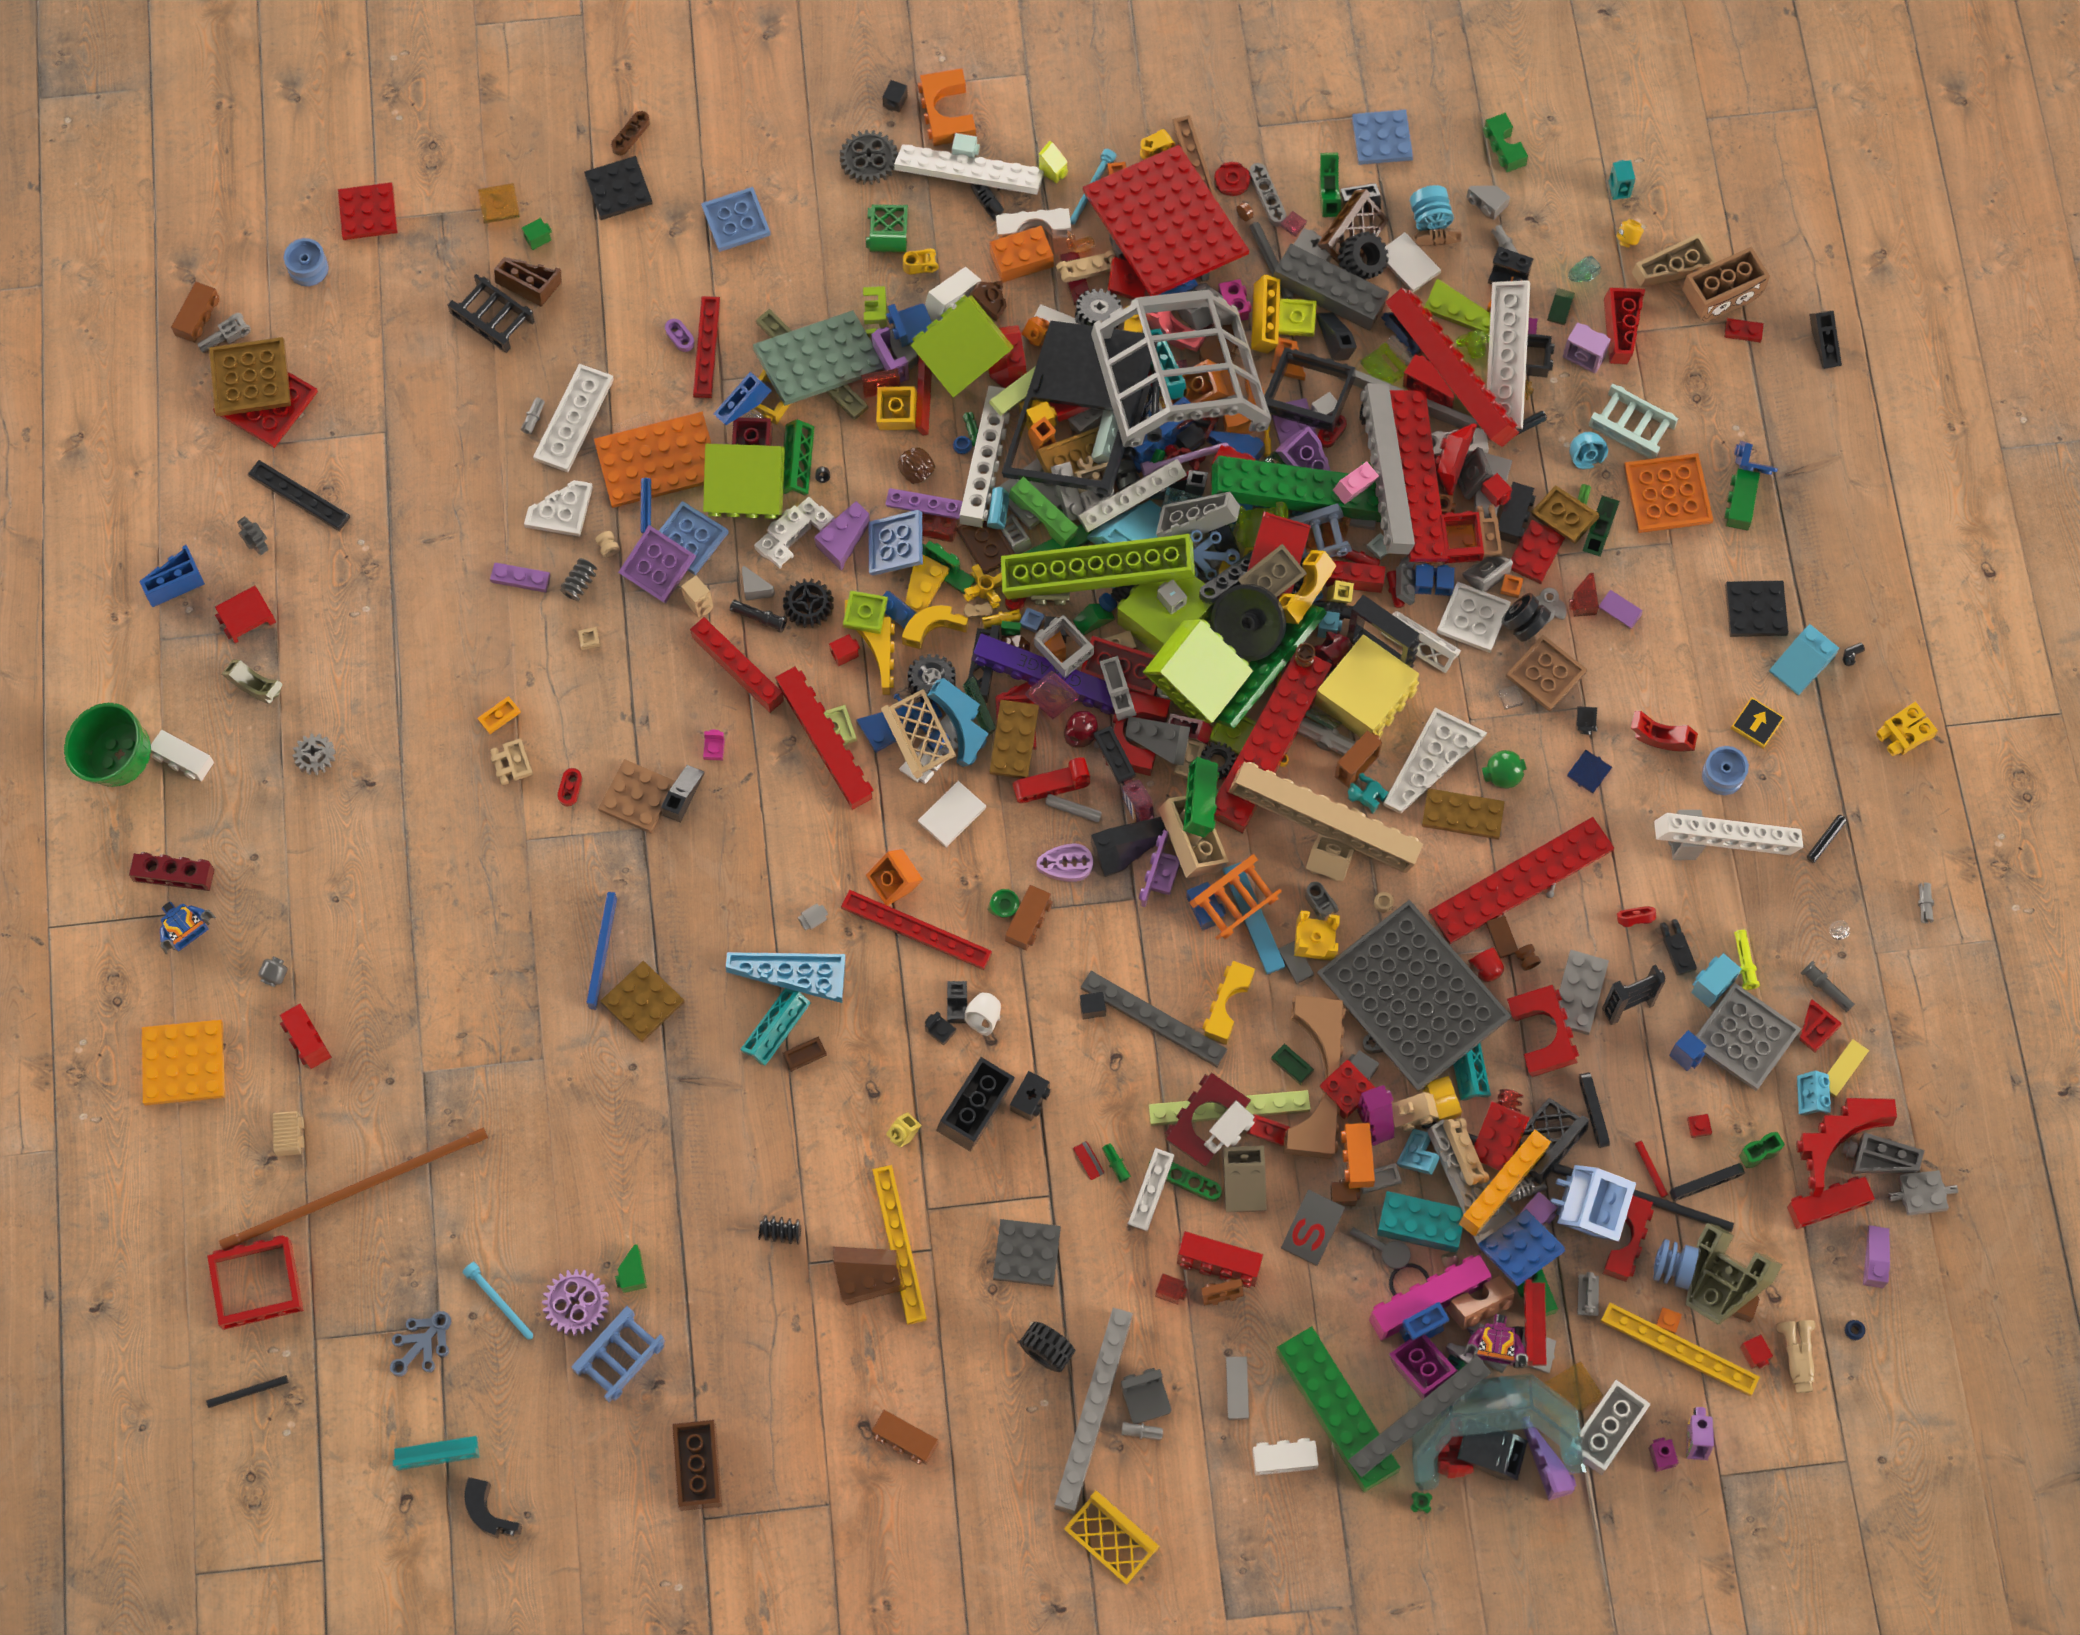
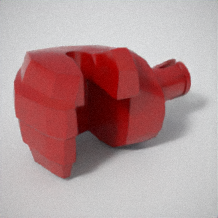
[1436,1416,1474,1478]

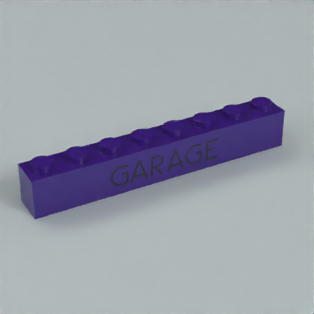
[971,633,1115,715]

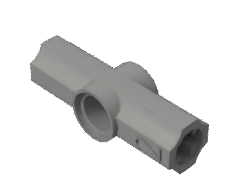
[1298,718,1356,756]

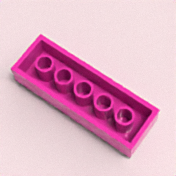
[1369,1255,1492,1341]

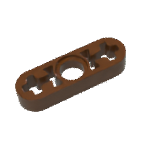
[611,111,650,156]

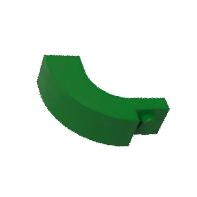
[1319,152,1341,217]

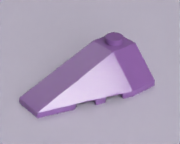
[1521,1417,1576,1501]

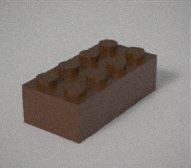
[672,1420,722,1511]

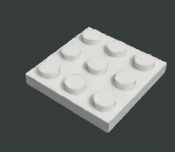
[1437,582,1511,653]

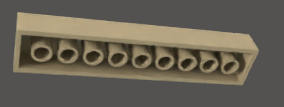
[1229,762,1423,873]

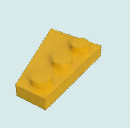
[905,555,950,613]

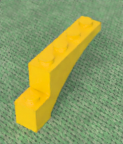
[845,600,895,695]

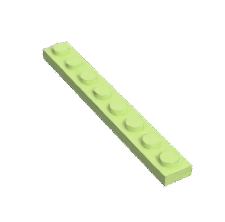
[1149,1090,1310,1126]

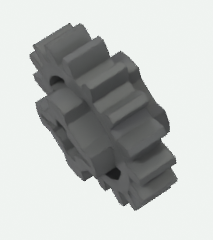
[237,516,269,555]

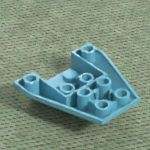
[1087,500,1162,545]

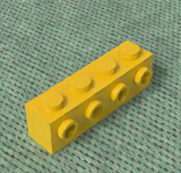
[1251,275,1280,354]

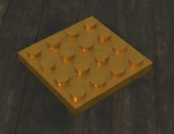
[209,337,291,417]

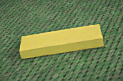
[1827,1039,1869,1098]

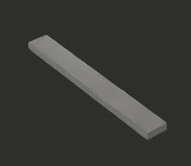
[1338,370,1479,429]

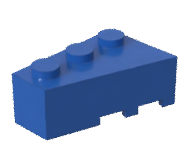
[139,544,205,608]

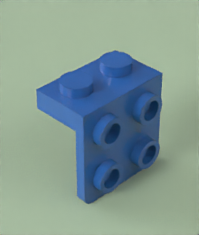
[886,304,932,347]
[1734,441,1778,475]

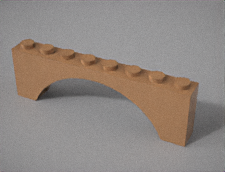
[1283,995,1345,1159]

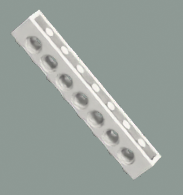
[960,386,1010,528]
[1654,813,1803,855]

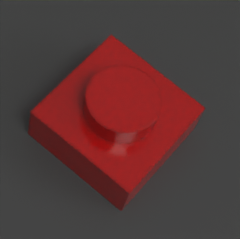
[1687,1114,1712,1138]

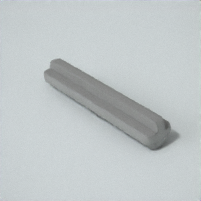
[1046,794,1102,822]

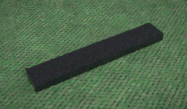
[248,460,350,531]

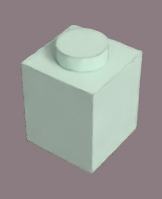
[952,133,980,158]

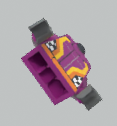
[1463,1314,1528,1368]

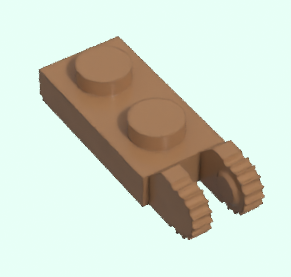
[1477,504,1502,558]

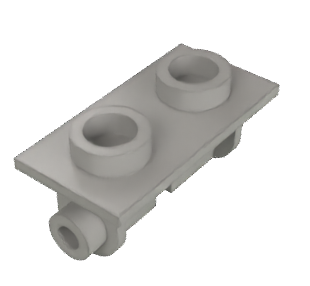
[1577,1272,1599,1316]

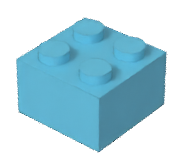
[1691,953,1742,1008]

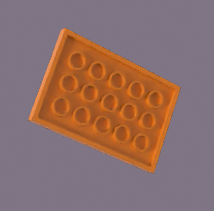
[594,411,712,508]

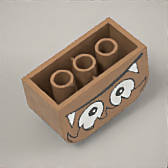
[1682,247,1770,322]

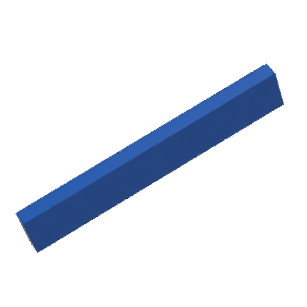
[587,892,617,1010]

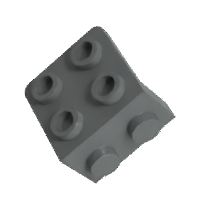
[1121,1368,1171,1424]

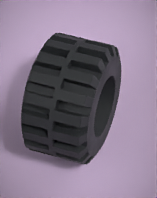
[1338,231,1389,280]
[1019,1321,1075,1372]

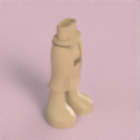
[1776,1320,1815,1393]

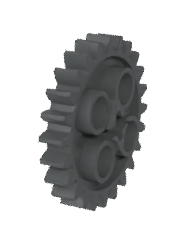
[839,129,898,185]

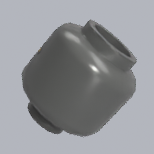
[258,956,288,987]

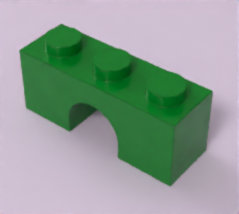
[1483,112,1529,173]

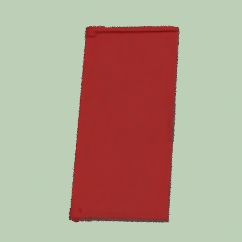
[1247,512,1311,600]

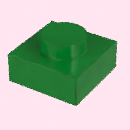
[1001,621,1021,636]

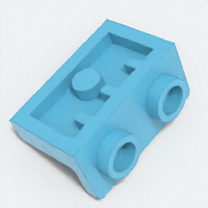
[1797,1071,1831,1116]

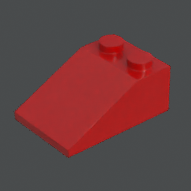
[1403,354,1455,409]

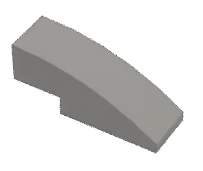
[1100,656,1136,721]

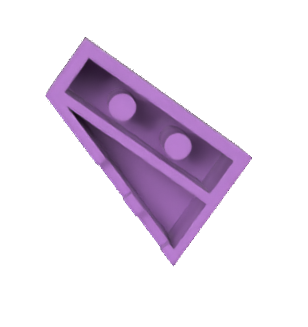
[814,501,870,571]

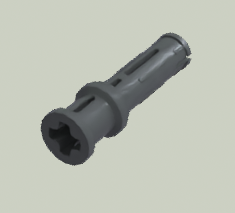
[1800,961,1855,1013]

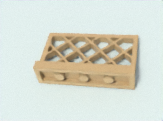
[881,689,956,779]

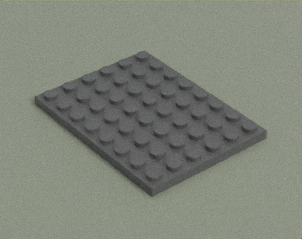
[1317,900,1511,1092]

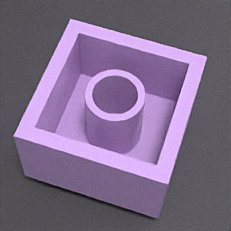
[1563,322,1611,374]

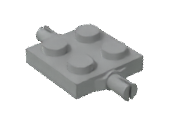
[1888,1170,1958,1216]

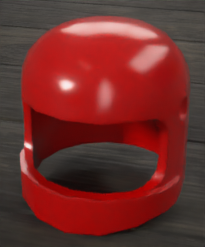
[1468,948,1504,982]

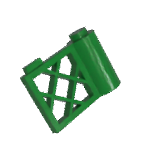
[866,204,908,252]

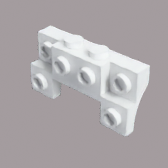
[754,497,835,569]

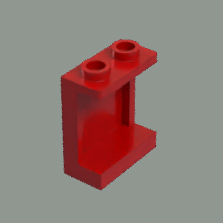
[215,585,276,644]

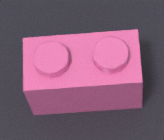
[1333,462,1379,504]

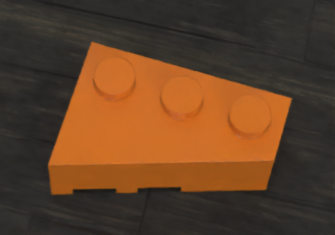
[1341,1123,1375,1188]

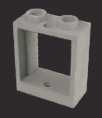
[1034,615,1094,678]

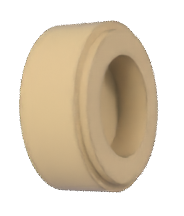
[1374,892,1394,913]

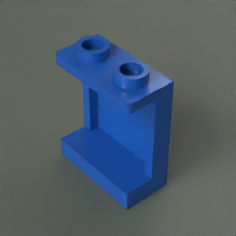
[1399,1302,1449,1342]

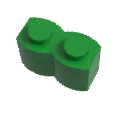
[1739,1132,1785,1168]

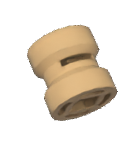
[595,531,620,557]

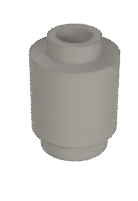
[798,903,828,931]

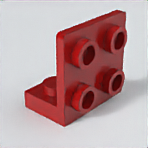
[1320,1060,1376,1120]

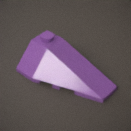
[1274,426,1331,471]

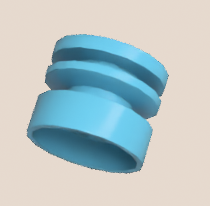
[1410,185,1454,231]

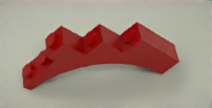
[1796,1098,1897,1197]

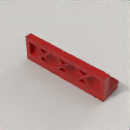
[1524,1279,1547,1366]

